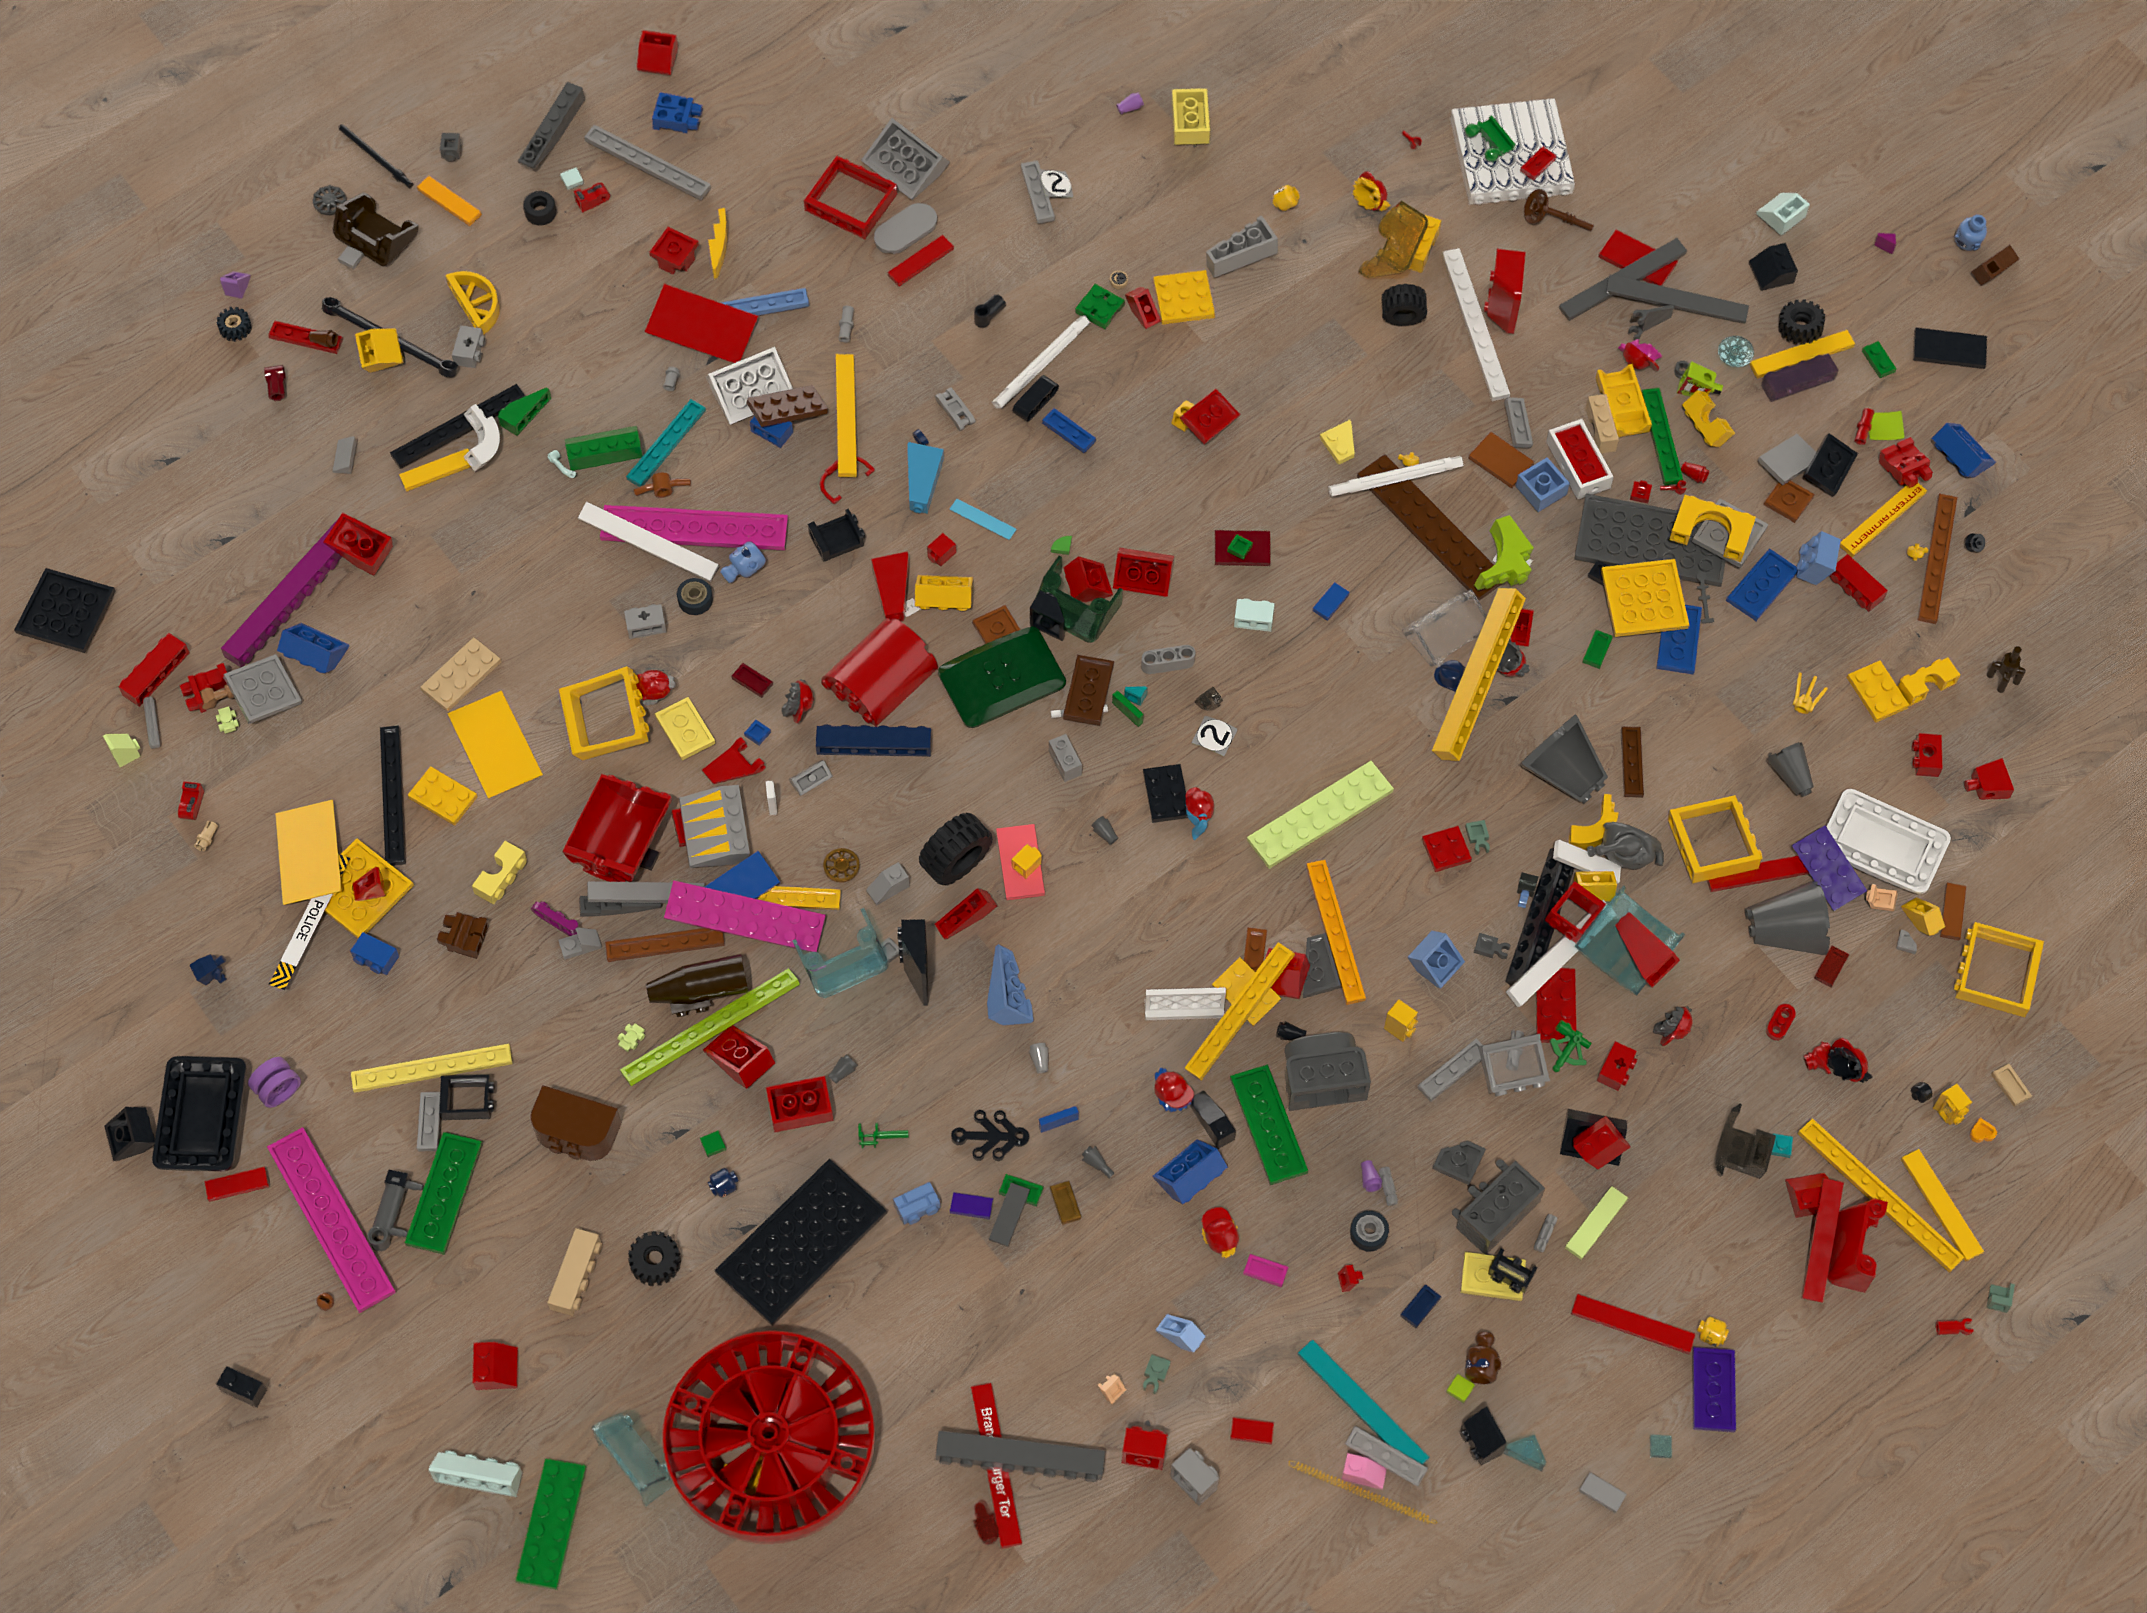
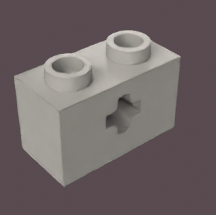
[452,325,486,368]
[624,604,666,639]
[1049,734,1082,782]

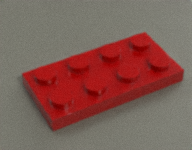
[1536,968,1577,1044]

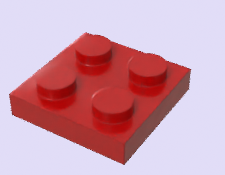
[1422,826,1472,872]

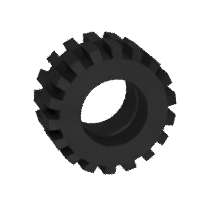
[1382,284,1427,326]

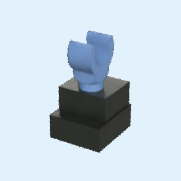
[1517,872,1539,908]

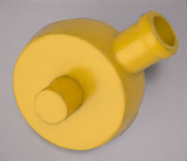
[1398,452,1420,467]
[1907,543,1929,561]

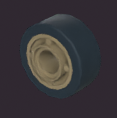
[676,578,713,615]

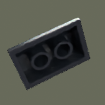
[1560,1109,1627,1166]

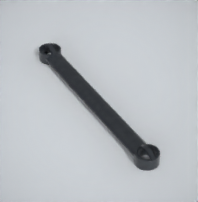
[321,297,458,377]

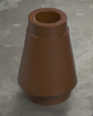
[309,330,338,348]

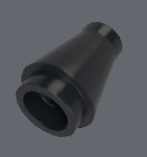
[1276,1021,1306,1041]

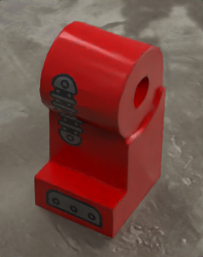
[574,183,610,213]
[178,781,204,820]

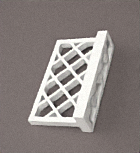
[1145,988,1226,1020]

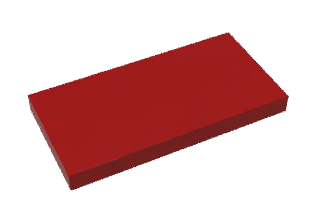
[1598,229,1678,286]

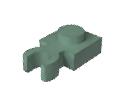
[1465,820,1490,855]
[1143,1354,1171,1394]

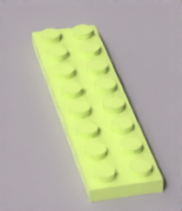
[1247,761,1394,869]

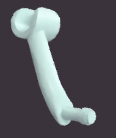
[548,450,576,478]

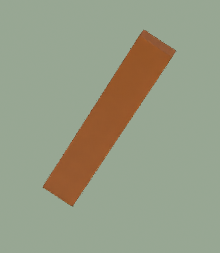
[605,928,725,962]

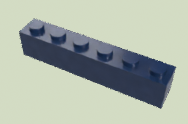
[816,724,931,757]

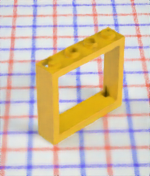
[1667,795,1762,883]
[1954,922,2044,1018]

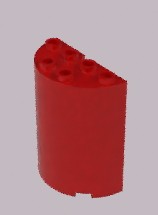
[821,618,938,727]
[562,774,672,882]

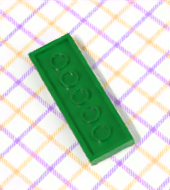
[1230,1064,1308,1185]
[404,1132,483,1255]
[515,1458,587,1590]

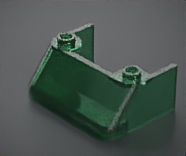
[1035,555,1123,643]

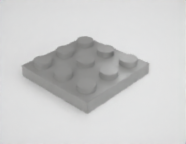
[1692,499,1768,568]
[223,654,302,724]

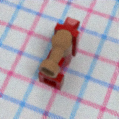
[179,662,234,713]

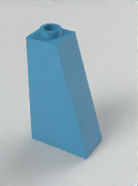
[907,442,944,514]

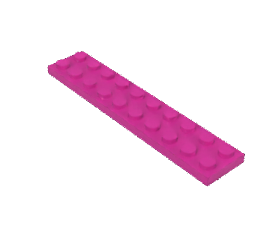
[600,505,788,550]
[267,1127,396,1313]

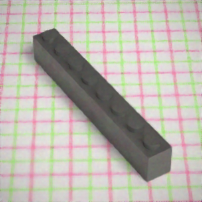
[935,1431,1105,1482]

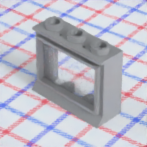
[1478,1034,1550,1096]

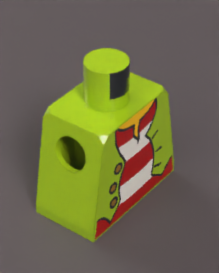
[1677,361,1723,397]

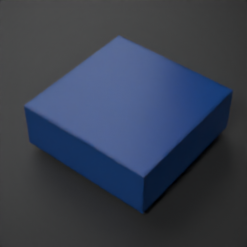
[744,720,771,746]

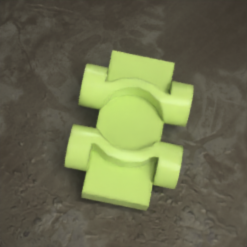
[216,706,239,733]
[617,1024,645,1052]

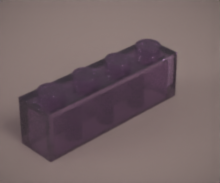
[1761,353,1838,402]

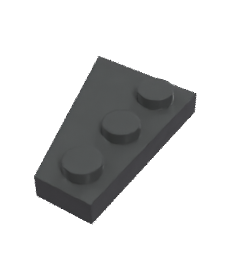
[1303,933,1341,998]

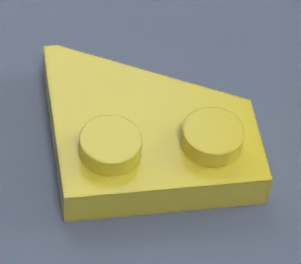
[1320,420,1355,465]

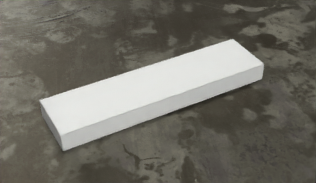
[1553,840,1621,884]

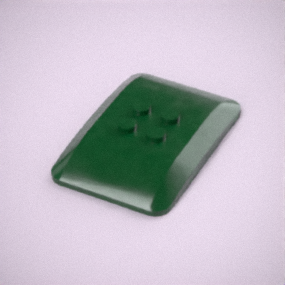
[938,627,1066,728]

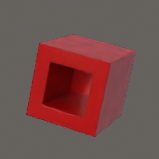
[927,533,956,567]

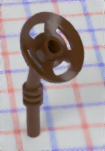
[1524,189,1594,232]

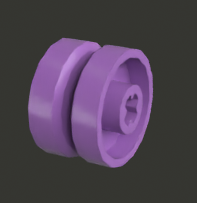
[248,1057,301,1108]

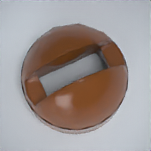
[317,1293,334,1311]

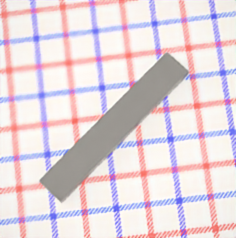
[587,882,704,903]

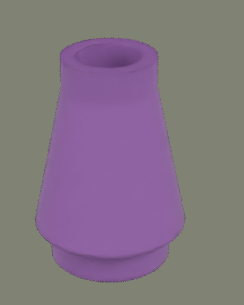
[1117,92,1144,114]
[1361,1161,1382,1192]

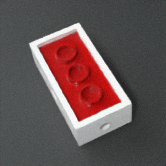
[1546,419,1613,500]

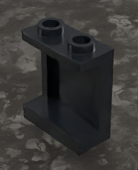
[808,508,865,562]

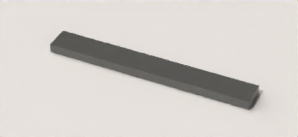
[1559,238,1687,321]
[1605,274,1749,324]

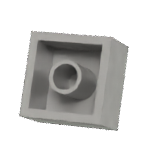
[1170,1448,1219,1506]

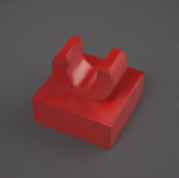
[1630,480,1652,504]
[1338,1265,1364,1292]

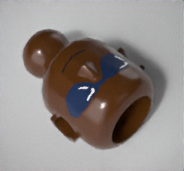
[1465,1332,1501,1385]

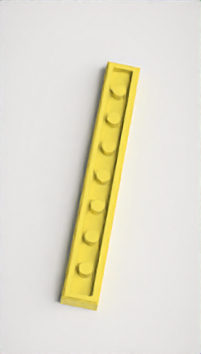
[351,1044,513,1093]

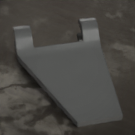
[1628,305,1674,340]

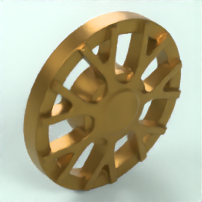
[823,848,860,882]

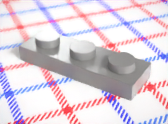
[1504,397,1533,448]
[417,1092,440,1151]

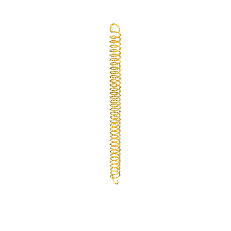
[1288,1461,1437,1524]

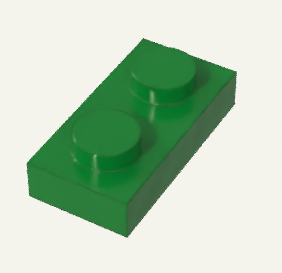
[1862,341,1897,378]

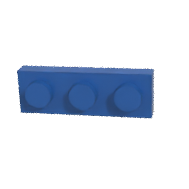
[1042,408,1096,453]

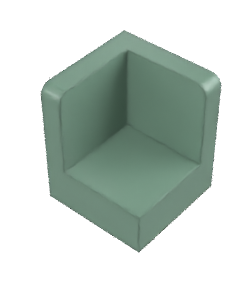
[1987,1283,2015,1313]

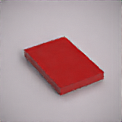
[1180,389,1241,445]

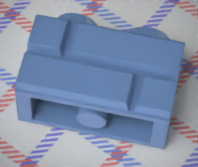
[893,1182,940,1225]

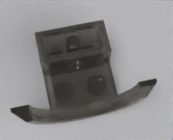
[1714,1104,1776,1179]

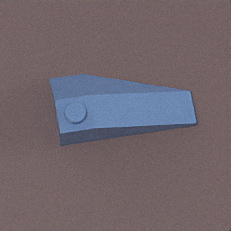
[987,944,1033,1025]

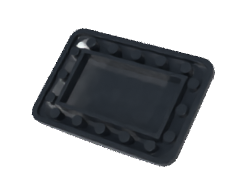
[152,1056,247,1172]

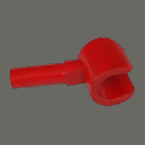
[1402,130,1422,149]
[1660,480,1687,495]

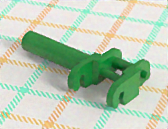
[858,1123,909,1148]

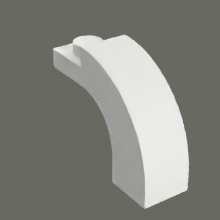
[464,404,500,472]

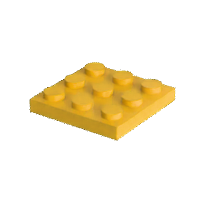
[1153,270,1215,325]

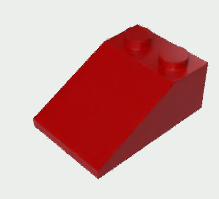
[323,512,393,576]
[703,1025,775,1089]

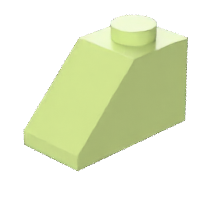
[103,734,140,767]

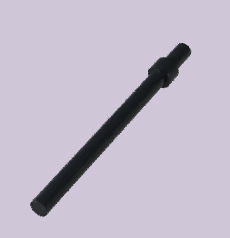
[338,124,413,188]

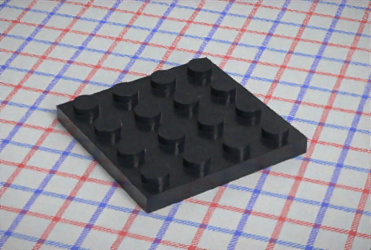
[14,568,116,653]

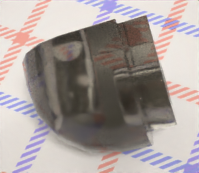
[1194,687,1223,711]

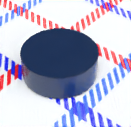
[912,429,929,445]

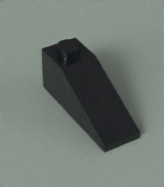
[1190,1090,1236,1149]

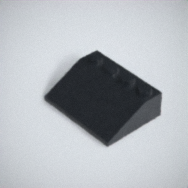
[897,919,928,1006]

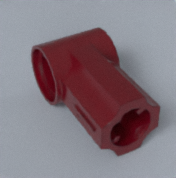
[264,365,286,401]

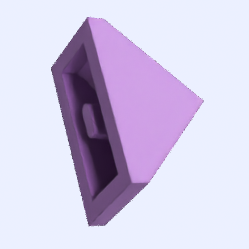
[220,271,251,298]

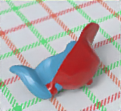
[1185,787,1214,840]

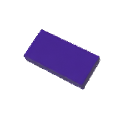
[950,1192,993,1220]

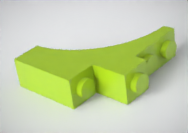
[1474,515,1534,590]

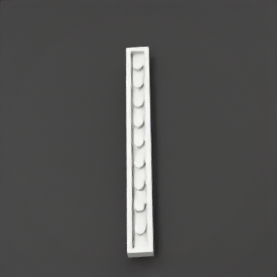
[1442,248,1510,401]

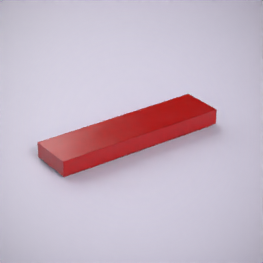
[888,235,954,287]
[268,320,343,354]

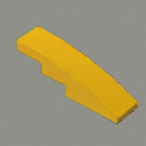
[708,208,728,279]

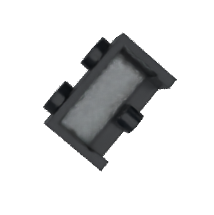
[1488,1248,1538,1294]

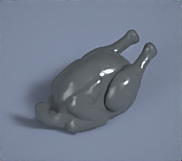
[1587,822,1664,870]

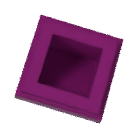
[1874,233,1896,254]

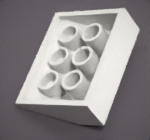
[706,347,793,425]

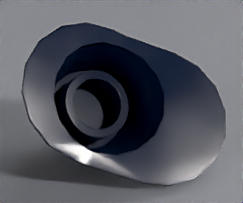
[1434,660,1466,692]

